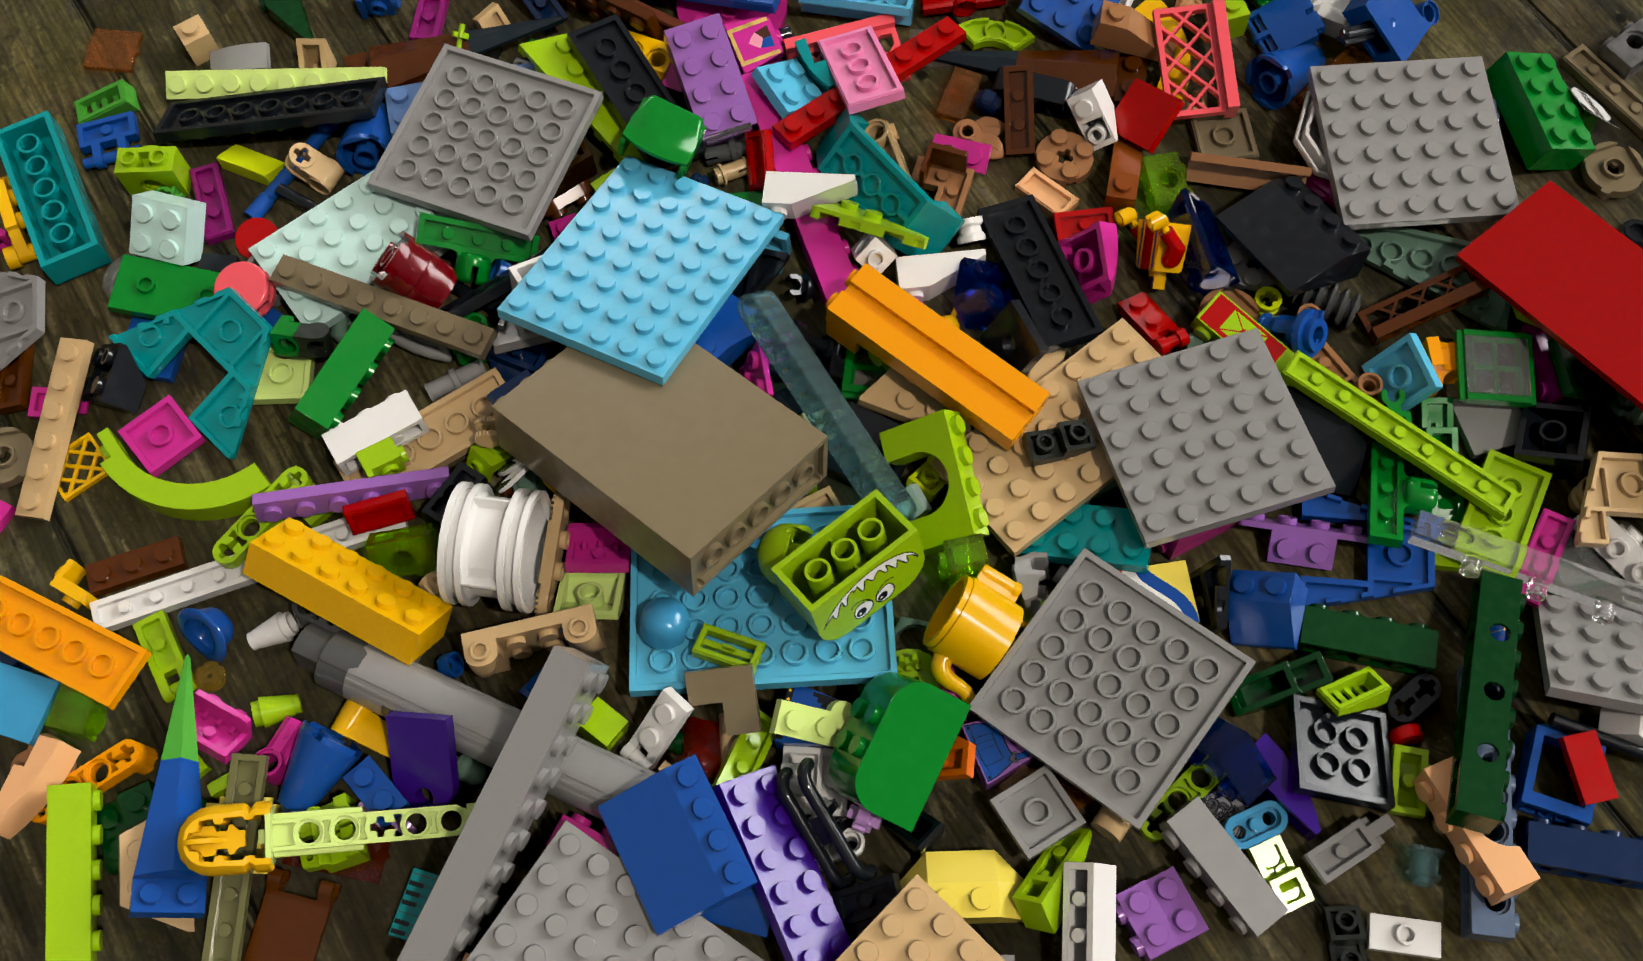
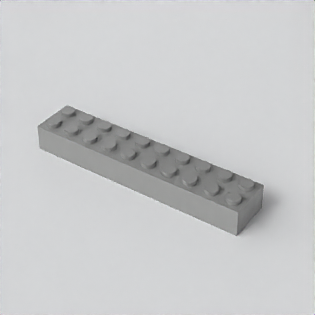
[397,645,610,961]

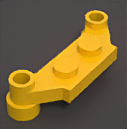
[0,176,38,271]

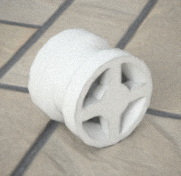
[957,216,986,245]

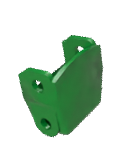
[617,95,707,179]

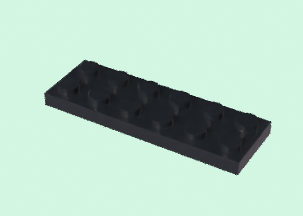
[566,14,707,171]
[977,194,1104,354]

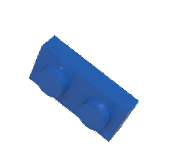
[342,755,412,829]

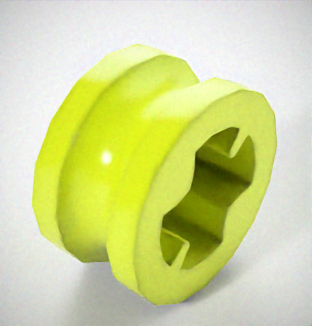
[1254,286,1283,316]

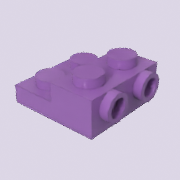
[1116,866,1209,961]

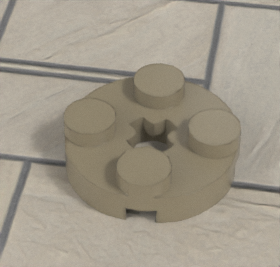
[1579,141,1643,200]
[0,427,34,488]

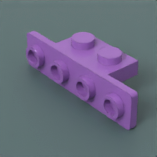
[1237,513,1370,571]

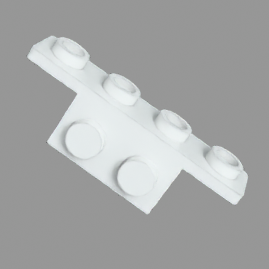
[1573,514,1643,596]

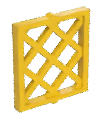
[58,432,108,502]

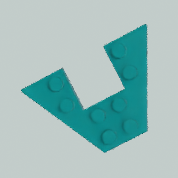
[108,287,273,460]

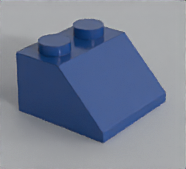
[1228,570,1308,650]

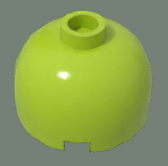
[756,523,814,586]

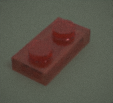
[683,716,721,786]

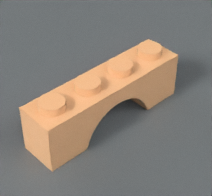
[1412,756,1540,906]

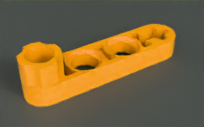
[31,739,158,825]

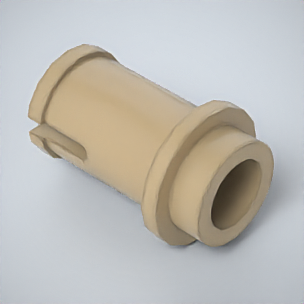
[712,157,748,186]

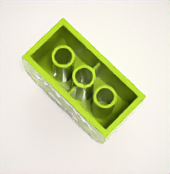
[771,489,925,641]

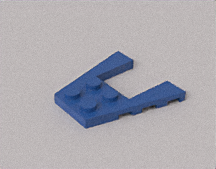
[1300,494,1435,607]

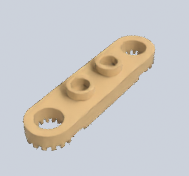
[534,491,571,616]

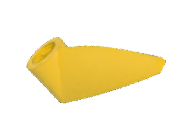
[330,700,390,759]

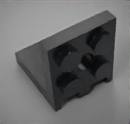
[973,299,1049,375]

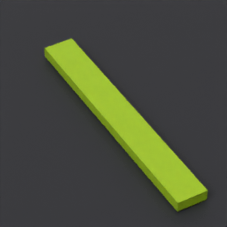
[1281,350,1519,520]

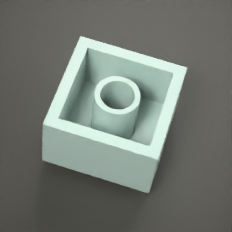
[129,190,206,266]

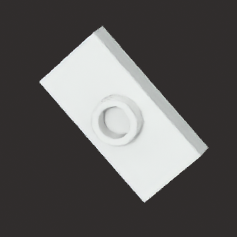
[1366,913,1441,960]

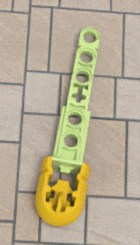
[177,801,475,877]

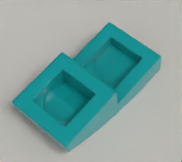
[795,38,835,94]

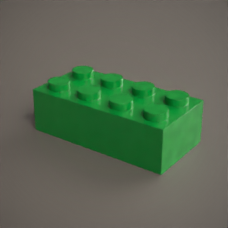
[1486,51,1596,170]
[287,308,395,440]

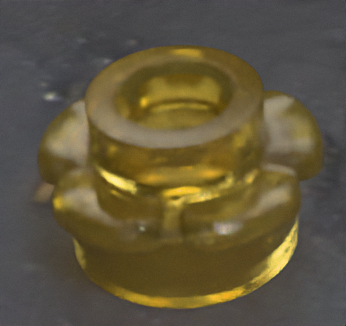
[193,660,226,692]

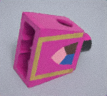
[724,16,793,75]

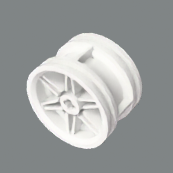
[437,481,552,614]

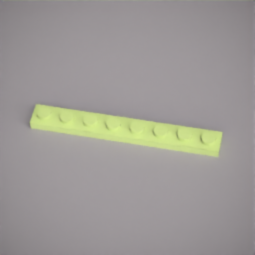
[165,67,387,101]

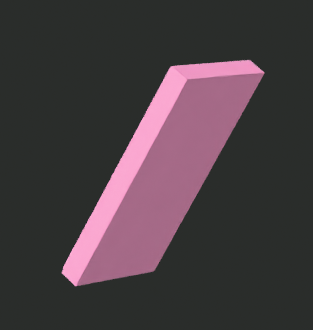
[817,26,905,115]

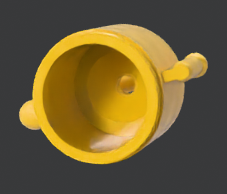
[923,564,1028,704]

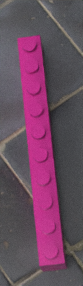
[741,71,859,312]

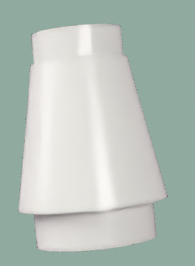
[246,611,299,650]

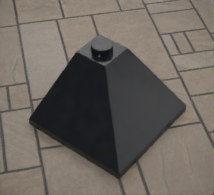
[1286,385,1369,498]

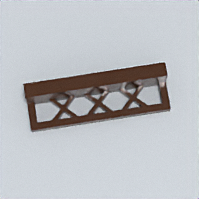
[1356,265,1491,347]

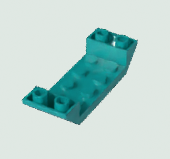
[815,107,965,256]

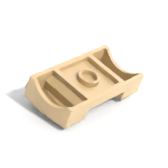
[461,603,606,678]

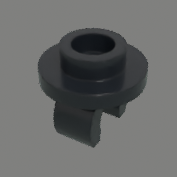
[784,273,815,304]

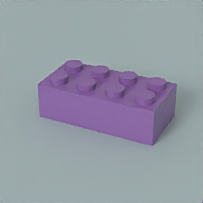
[664,13,758,147]

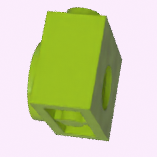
[114,145,192,197]

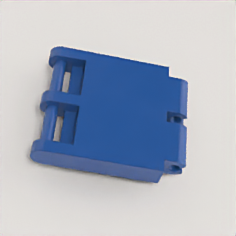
[1247,0,1326,53]

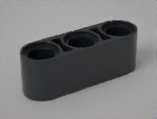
[991,66,1077,119]

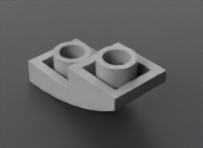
[210,42,271,70]

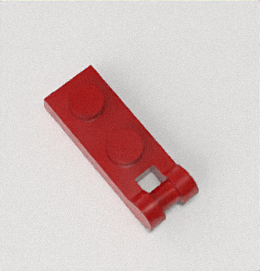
[1117,291,1190,356]

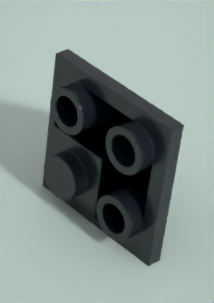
[82,343,147,414]

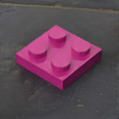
[117,395,206,477]

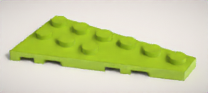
[518,33,645,163]

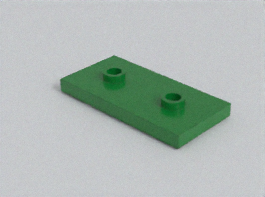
[107,254,220,319]

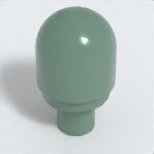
[457,754,488,786]

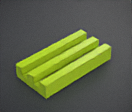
[691,623,766,676]

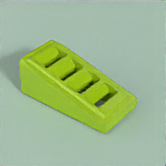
[1315,666,1392,716]

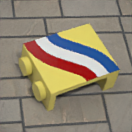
[1119,560,1200,623]

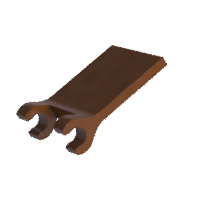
[244,868,342,961]

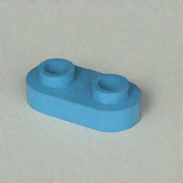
[1222,800,1288,850]

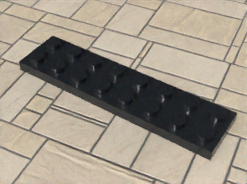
[152,76,388,143]

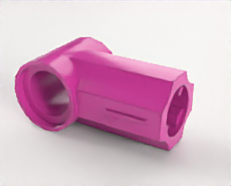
[255,716,302,786]

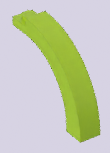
[97,427,271,521]

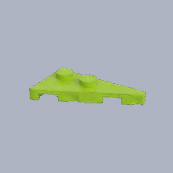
[810,199,929,249]

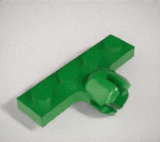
[415,212,540,285]
[1366,437,1438,549]

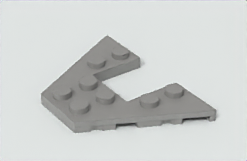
[0,271,46,371]

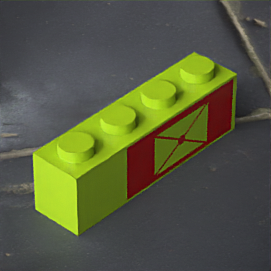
[1190,291,1295,387]

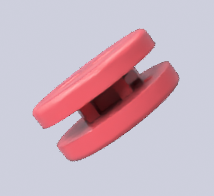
[214,261,277,317]

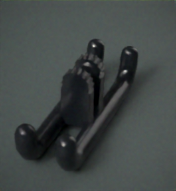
[776,757,878,889]

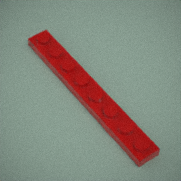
[772,16,966,151]

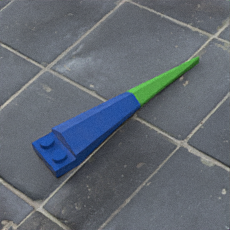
[129,654,208,918]

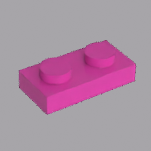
[933,133,992,175]

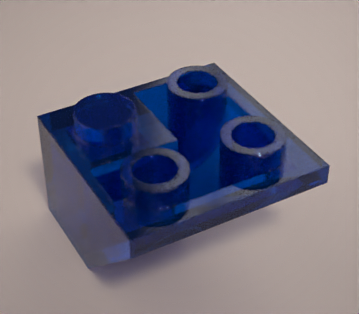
[952,257,1018,331]

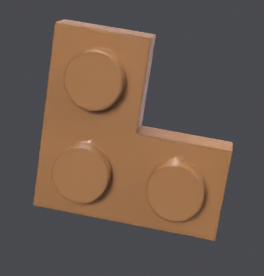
[911,156,975,216]

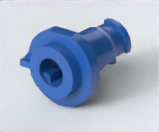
[1258,308,1328,358]

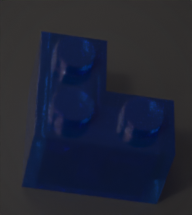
[1188,717,1277,807]

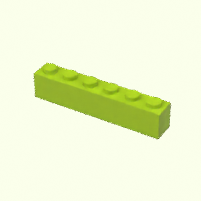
[45,782,103,961]

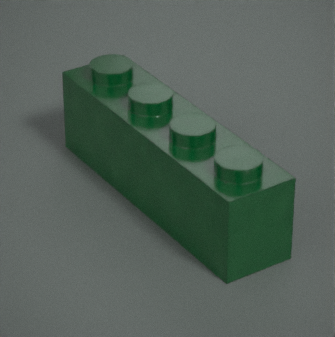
[1293,603,1439,676]

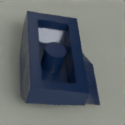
[486,327,553,382]

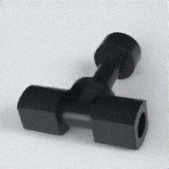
[782,319,845,385]

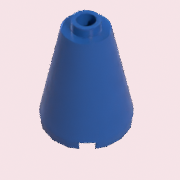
[1245,43,1325,110]
[336,102,392,176]
[277,720,364,813]

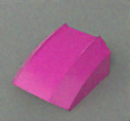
[1058,221,1118,305]

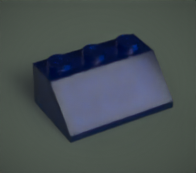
[1167,188,1241,296]

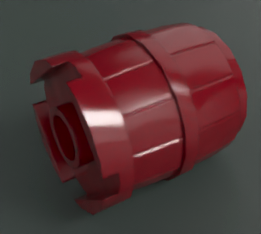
[369,231,458,309]

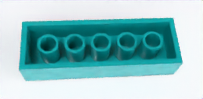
[0,110,113,285]

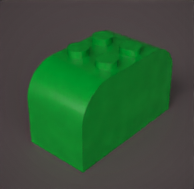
[828,672,971,832]

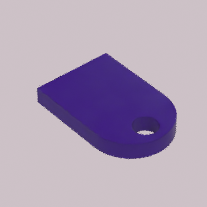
[385,711,459,808]

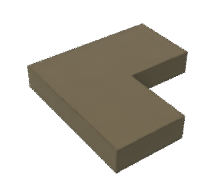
[684,663,762,736]

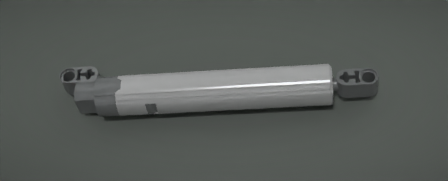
[291,602,656,820]

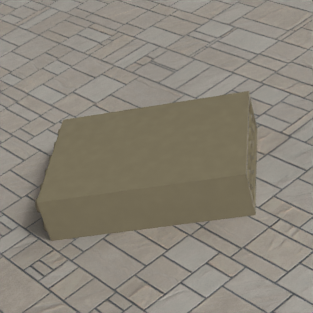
[491,343,828,597]

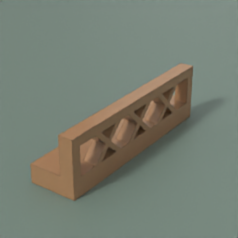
[1184,151,1313,190]

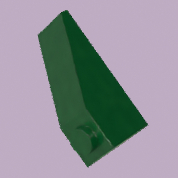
[259,0,314,41]

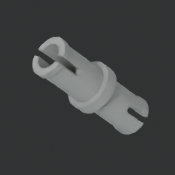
[424,359,487,402]

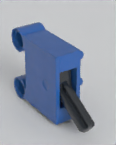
[1337,0,1440,62]

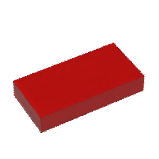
[745,129,775,192]
[343,489,416,535]
[1558,730,1619,806]

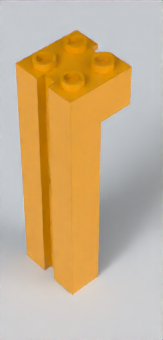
[825,263,1050,451]

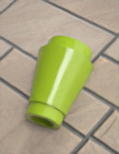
[250,694,303,729]

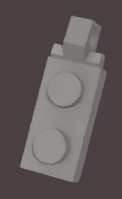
[1301,813,1396,887]

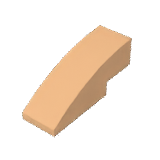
[0,735,81,840]

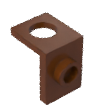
[919,142,969,187]

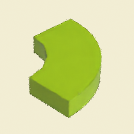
[959,18,1035,51]

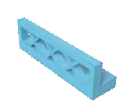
[798,0,914,26]

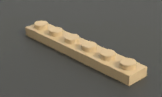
[15,337,94,521]

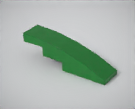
[1418,397,1464,522]

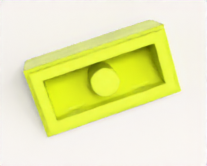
[216,144,285,186]

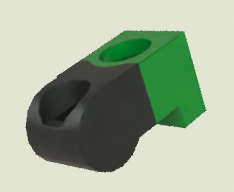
[270,315,334,359]

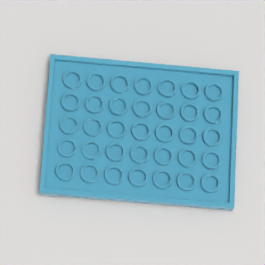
[497,155,784,386]
[629,505,898,697]

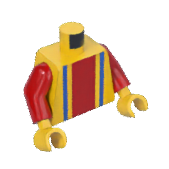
[1114,207,1192,290]

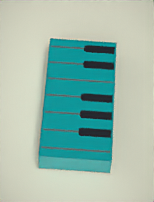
[388,868,439,941]

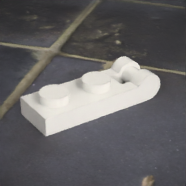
[620,686,694,771]

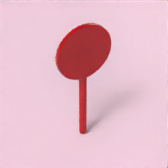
[235,218,279,259]

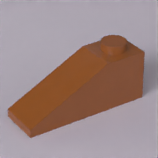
[1103,138,1143,215]

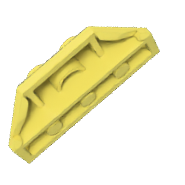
[900,850,1024,924]

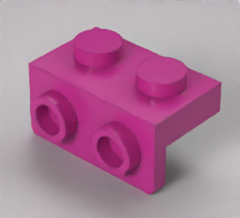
[565,523,631,573]
[193,689,253,765]

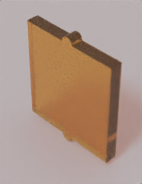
[83,28,144,73]

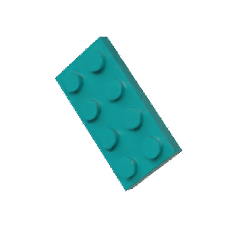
[1018,504,1152,574]

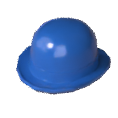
[177,607,234,662]

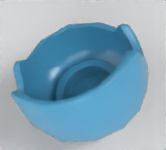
[640,597,690,650]

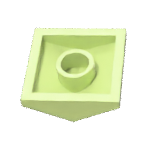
[553,569,627,620]

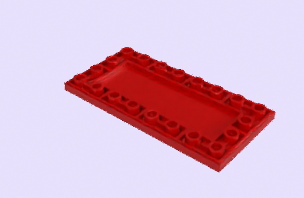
[1456,180,1643,411]

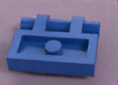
[76,111,142,170]

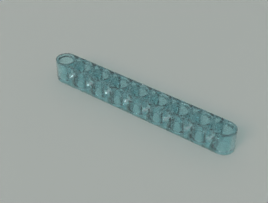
[737,290,916,521]

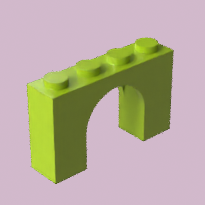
[879,409,989,556]

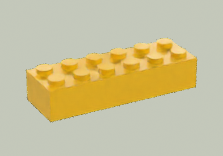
[242,517,453,666]

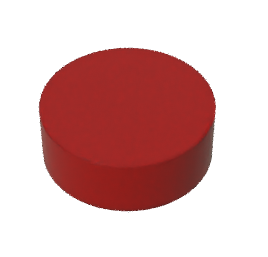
[1388,723,1425,747]

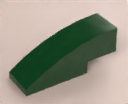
[1230,650,1334,717]

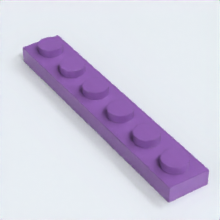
[252,466,450,523]

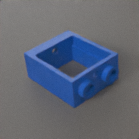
[1512,724,1606,827]

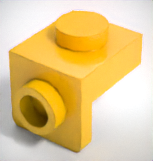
[49,559,98,611]

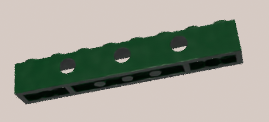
[1445,570,1527,835]

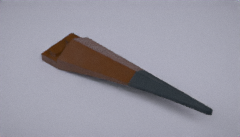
[344,16,565,102]
[933,50,1149,107]

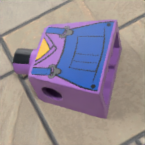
[960,720,1033,791]

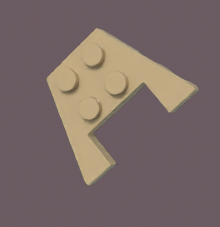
[1574,451,1643,548]

